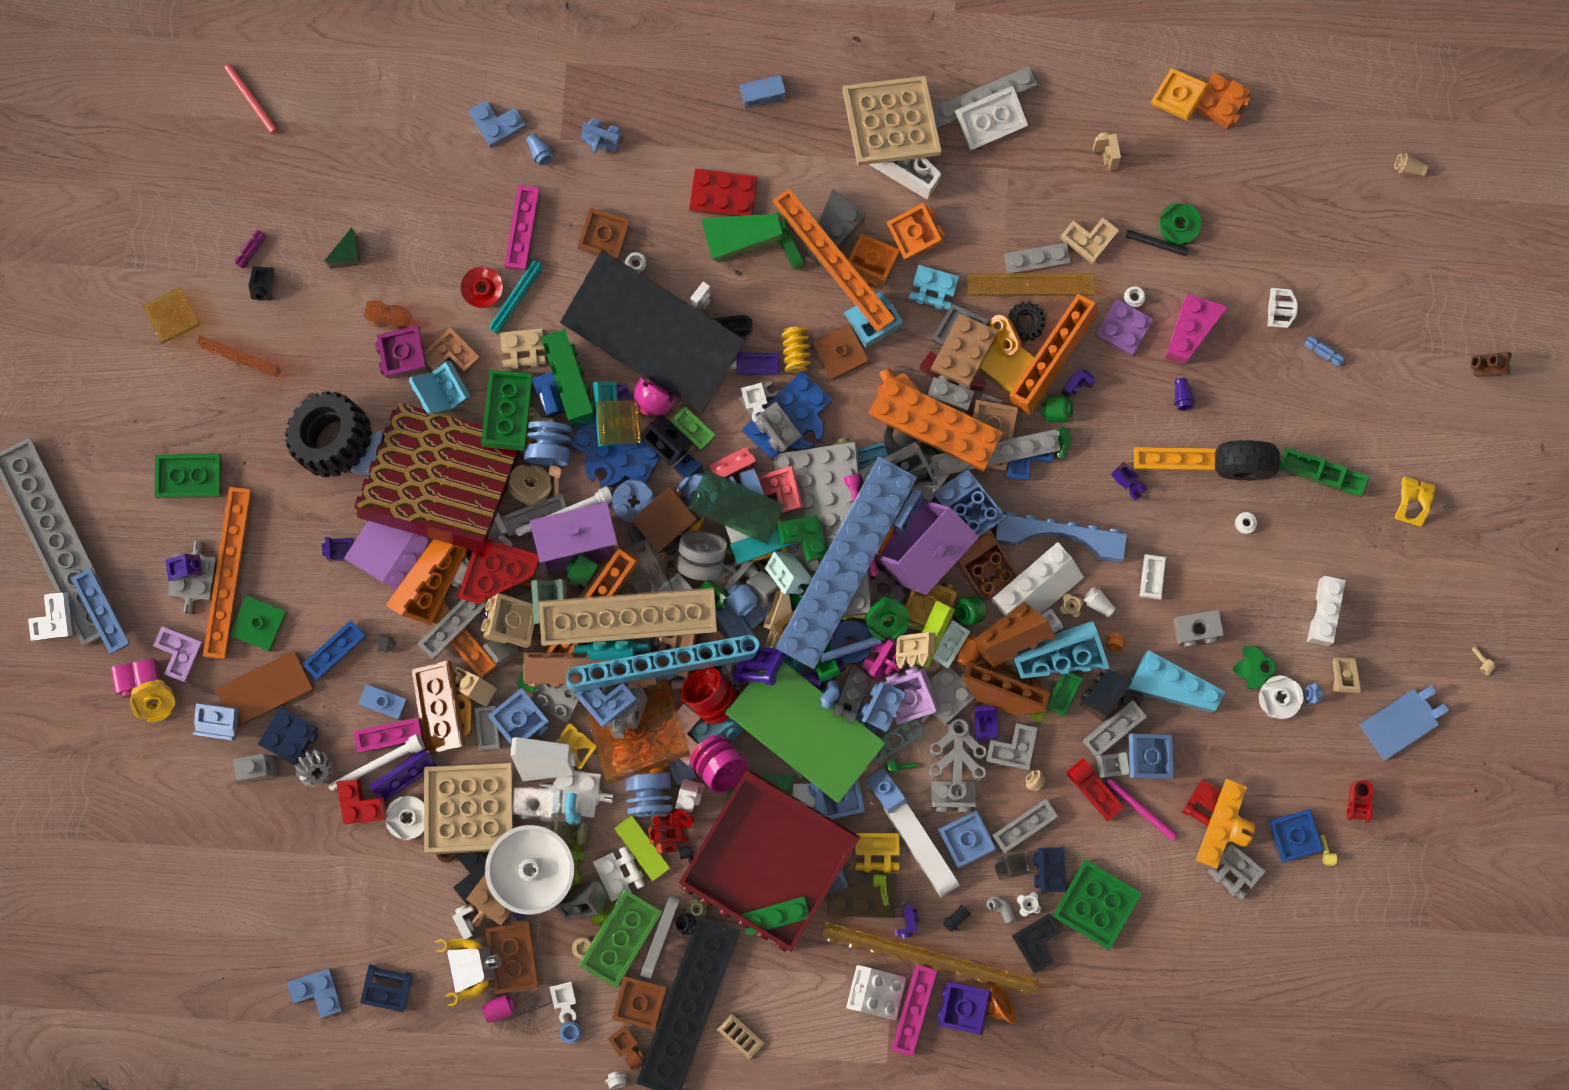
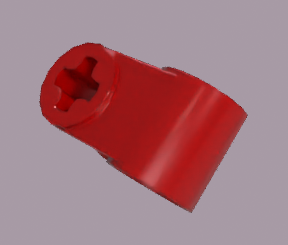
[1346,780,1373,823]

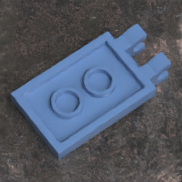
[1359,685,1449,761]

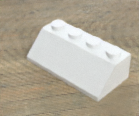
[991,542,1084,617]

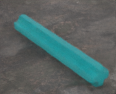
[489,260,543,334]

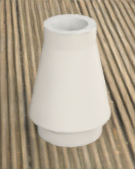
[1083,587,1116,618]

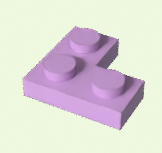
[153,626,203,683]

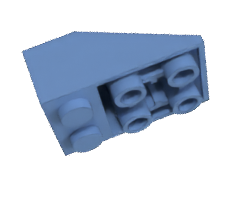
[933,469,1006,537]

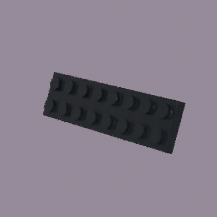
[636,916,740,1090]

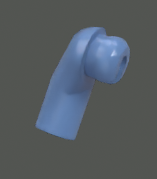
[820,680,840,709]

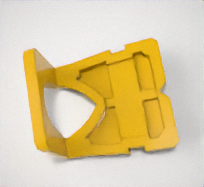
[1395,476,1436,526]
[555,724,597,770]

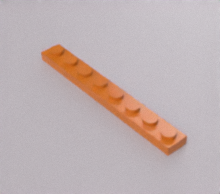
[772,188,895,333]
[203,487,252,660]

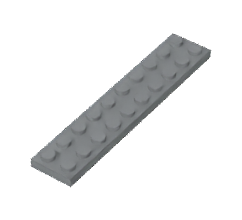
[0,437,123,646]

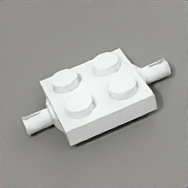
[539,770,613,818]

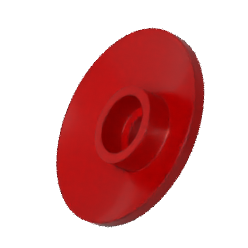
[460,266,503,308]

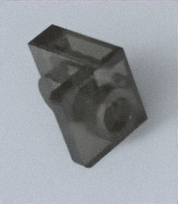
[995,851,1032,880]

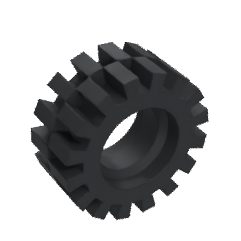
[1008,301,1046,342]

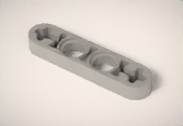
[640,894,681,979]

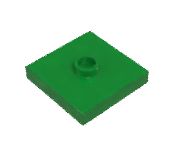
[229,596,287,652]

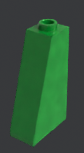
[701,214,789,263]

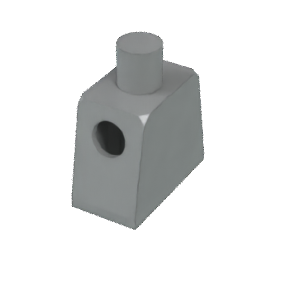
[602,687,648,738]
[233,754,278,784]

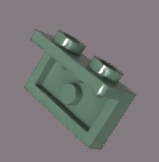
[531,579,567,625]

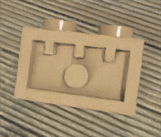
[1093,132,1121,171]

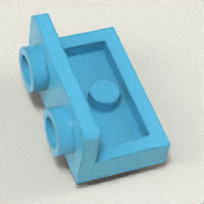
[690,717,743,744]

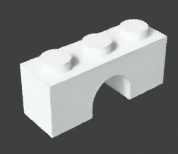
[1307,576,1346,646]

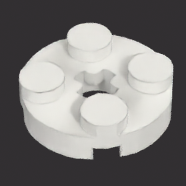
[1259,676,1303,720]
[386,796,424,840]

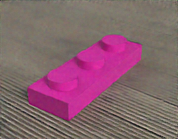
[354,718,423,753]

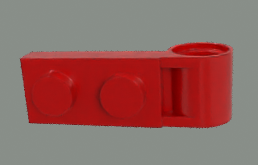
[1066,758,1124,822]

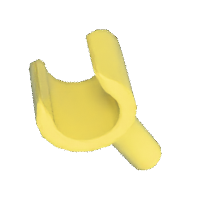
[1320,835,1337,866]

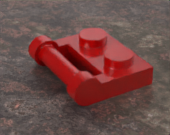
[1182,780,1221,826]

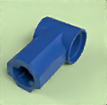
[532,372,564,417]

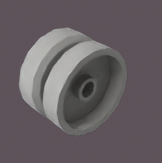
[676,531,727,581]

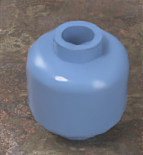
[726,584,758,617]

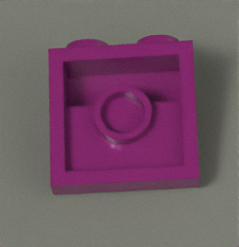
[375,326,427,379]

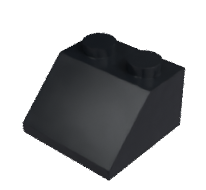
[1081,669,1132,721]

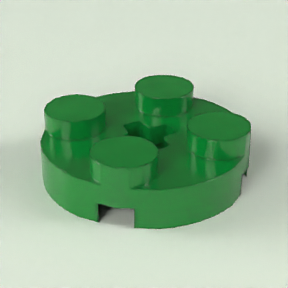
[1158,203,1201,246]
[865,597,909,640]

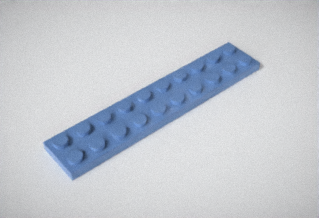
[775,456,917,669]

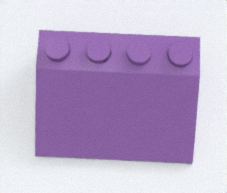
[344,521,433,591]

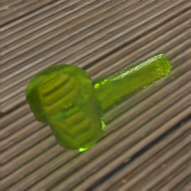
[873,875,889,905]

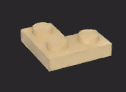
[1059,218,1119,264]

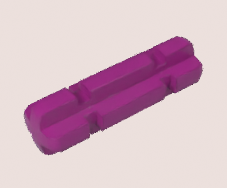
[234,230,266,268]

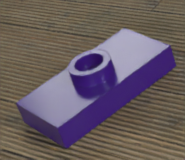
[737,353,779,375]

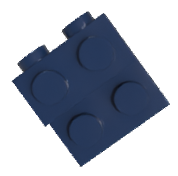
[258,707,319,765]

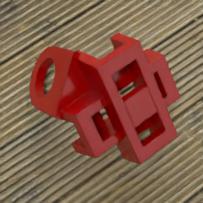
[648,809,694,853]

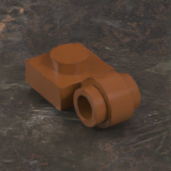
[607,1026,645,1070]

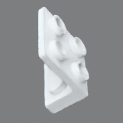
[846,965,906,1020]

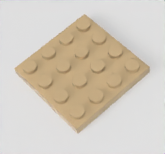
[842,76,941,166]
[424,763,513,854]

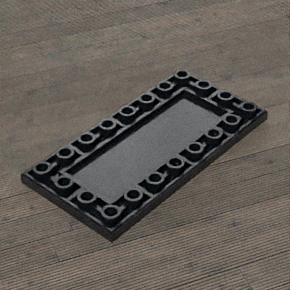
[560,250,746,413]

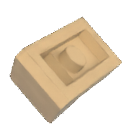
[1332,657,1361,693]

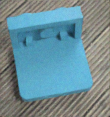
[409,361,471,415]

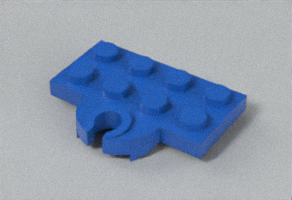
[742,371,832,460]
[569,412,661,488]

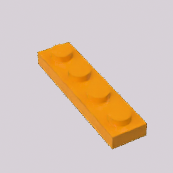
[1134,447,1216,471]

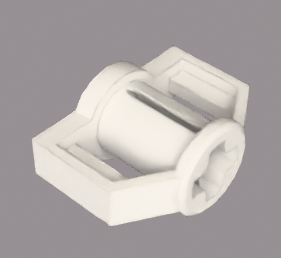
[1267,288,1298,328]

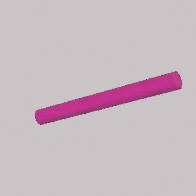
[1105,777,1178,841]

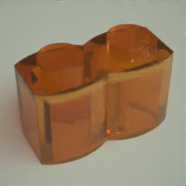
[364,300,412,331]

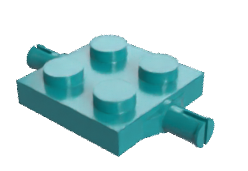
[574,639,649,660]

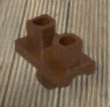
[1470,352,1512,377]

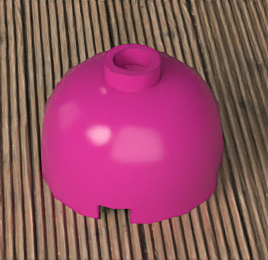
[634,377,678,417]

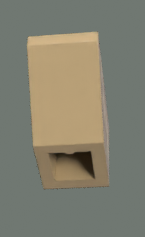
[453,666,497,707]

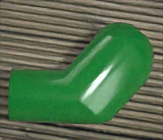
[1055,427,1072,459]

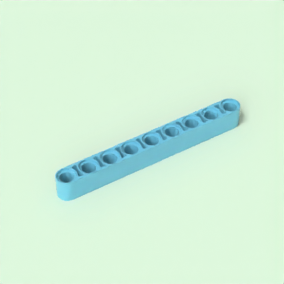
[566,635,759,692]

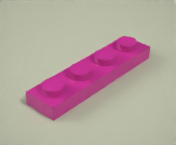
[504,185,540,271]
[891,964,937,1056]

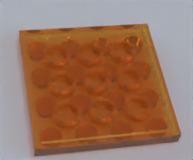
[586,679,691,785]

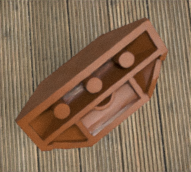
[963,660,1050,716]

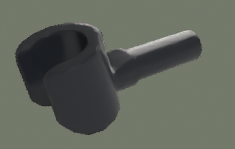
[679,846,693,864]

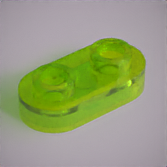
[570,844,584,889]

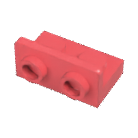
[709,447,756,485]

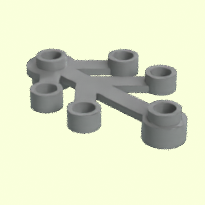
[929,719,986,801]

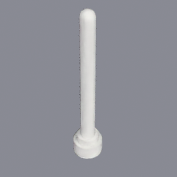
[515,486,612,536]
[329,734,425,791]

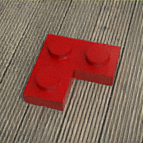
[336,778,387,825]

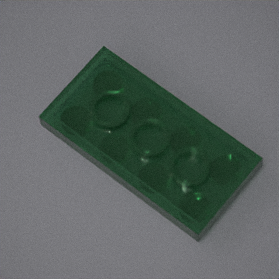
[688,469,785,545]

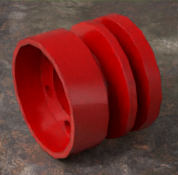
[681,667,739,725]

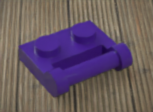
[733,646,786,686]

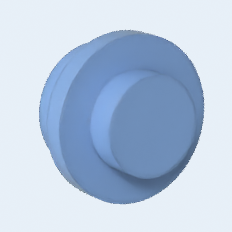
[559,1021,582,1044]

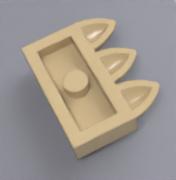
[896,632,935,669]

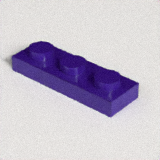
[369,749,437,802]

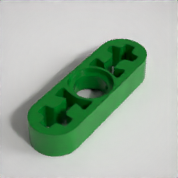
[774,211,804,270]

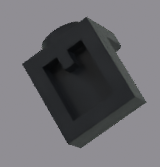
[248,266,275,301]

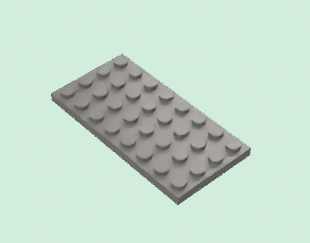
[774,442,873,617]

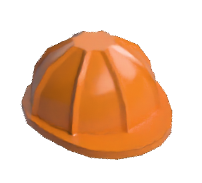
[988,985,1016,1024]

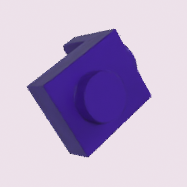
[322,537,354,562]
[975,705,998,741]
[894,905,919,939]

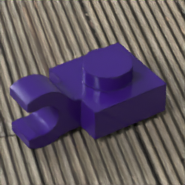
[1111,462,1148,500]

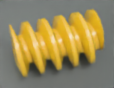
[782,327,811,373]

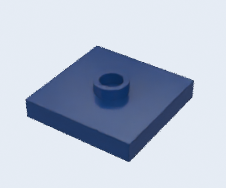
[1268,809,1324,863]

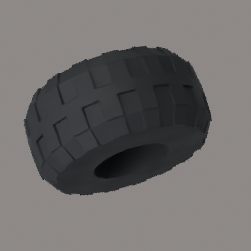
[1215,440,1280,481]

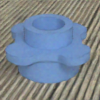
[1304,683,1323,705]

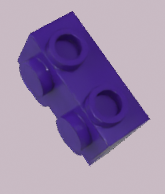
[938,982,992,1035]

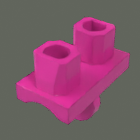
[862,640,900,681]

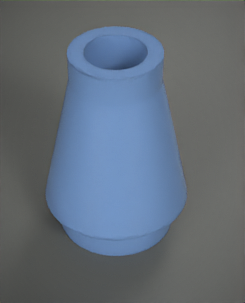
[526,134,553,166]

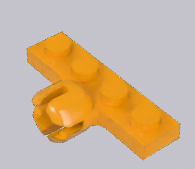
[1195,779,1255,869]

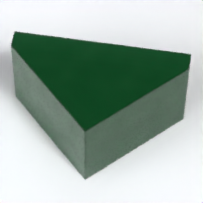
[324,228,361,269]

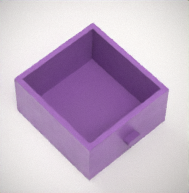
[875,500,979,595]
[530,502,619,575]

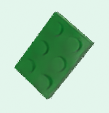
[154,454,221,498]

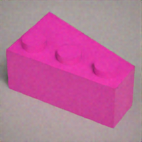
[1165,294,1227,365]

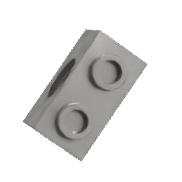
[1173,610,1223,648]

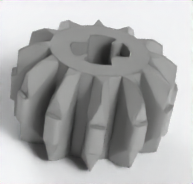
[295,749,334,788]

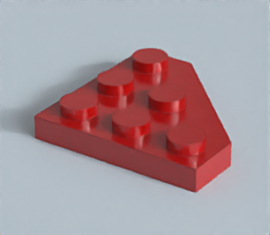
[457,539,539,605]

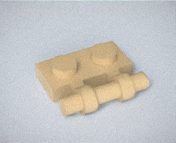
[500,328,546,369]

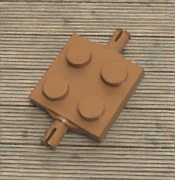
[466,875,513,928]

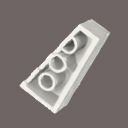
[869,157,941,200]

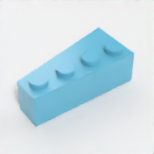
[1014,621,1110,678]
[1126,650,1225,713]

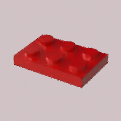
[689,168,757,216]

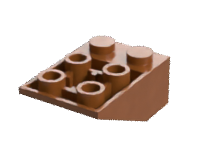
[956,530,1018,601]

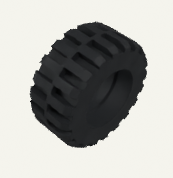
[285,391,372,478]

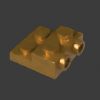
[906,582,958,626]

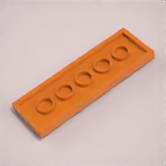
[868,376,1003,472]

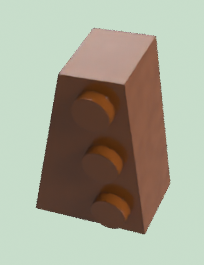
[974,602,1056,667]

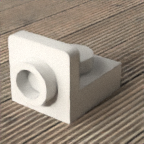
[452,904,475,939]

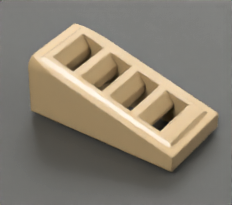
[717,1013,764,1060]

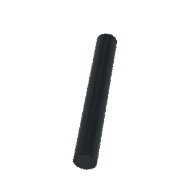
[1126,229,1188,256]

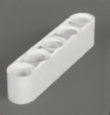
[883,802,960,898]

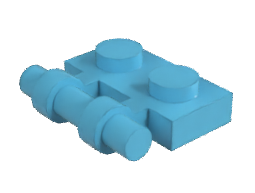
[909,265,959,310]

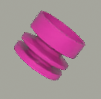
[690,734,748,794]

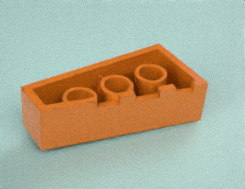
[386,539,468,625]

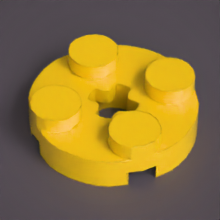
[130,680,175,722]

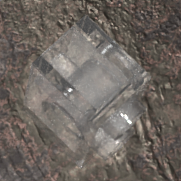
[512,786,563,821]

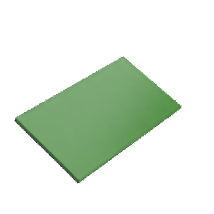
[725,662,885,803]

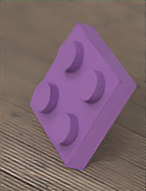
[1095,299,1153,356]

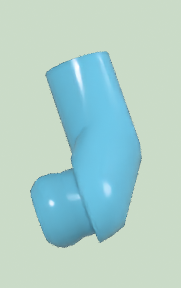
[564,793,581,825]

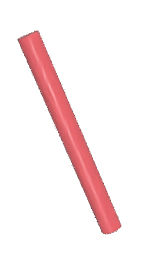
[224,63,278,134]

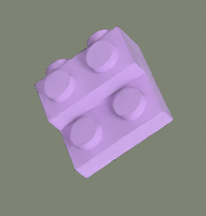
[885,666,938,725]

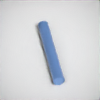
[820,637,881,662]

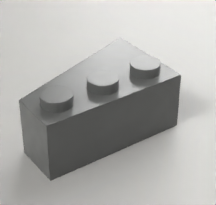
[807,189,865,268]
[858,442,938,489]

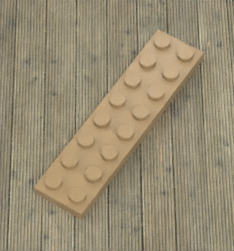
[538,588,717,646]

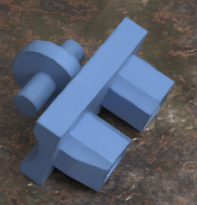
[581,118,620,154]

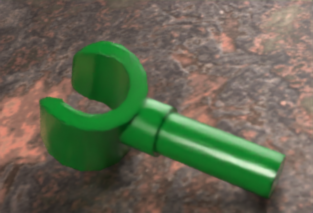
[885,758,917,773]

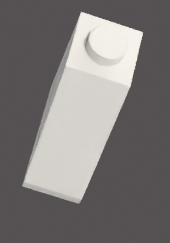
[511,737,577,781]

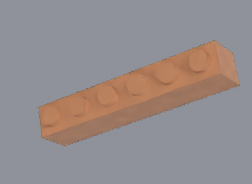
[523,652,656,688]

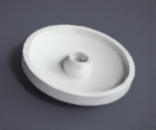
[485,825,574,915]

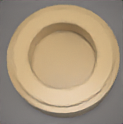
[572,937,592,959]

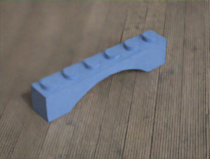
[995,512,1127,563]

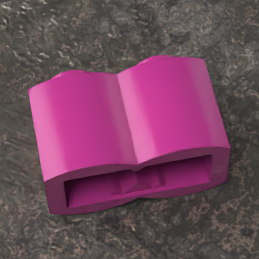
[111,658,161,697]

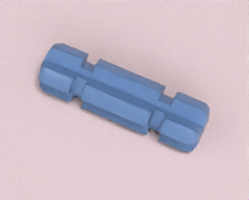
[1304,336,1344,366]

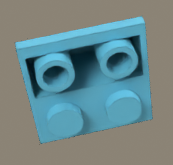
[844,292,903,349]

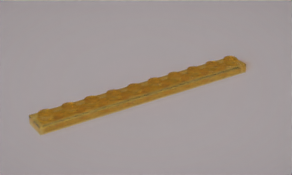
[822,922,1038,995]

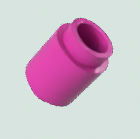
[482,994,516,1023]

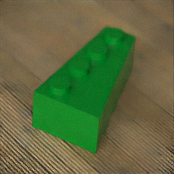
[541,329,595,427]

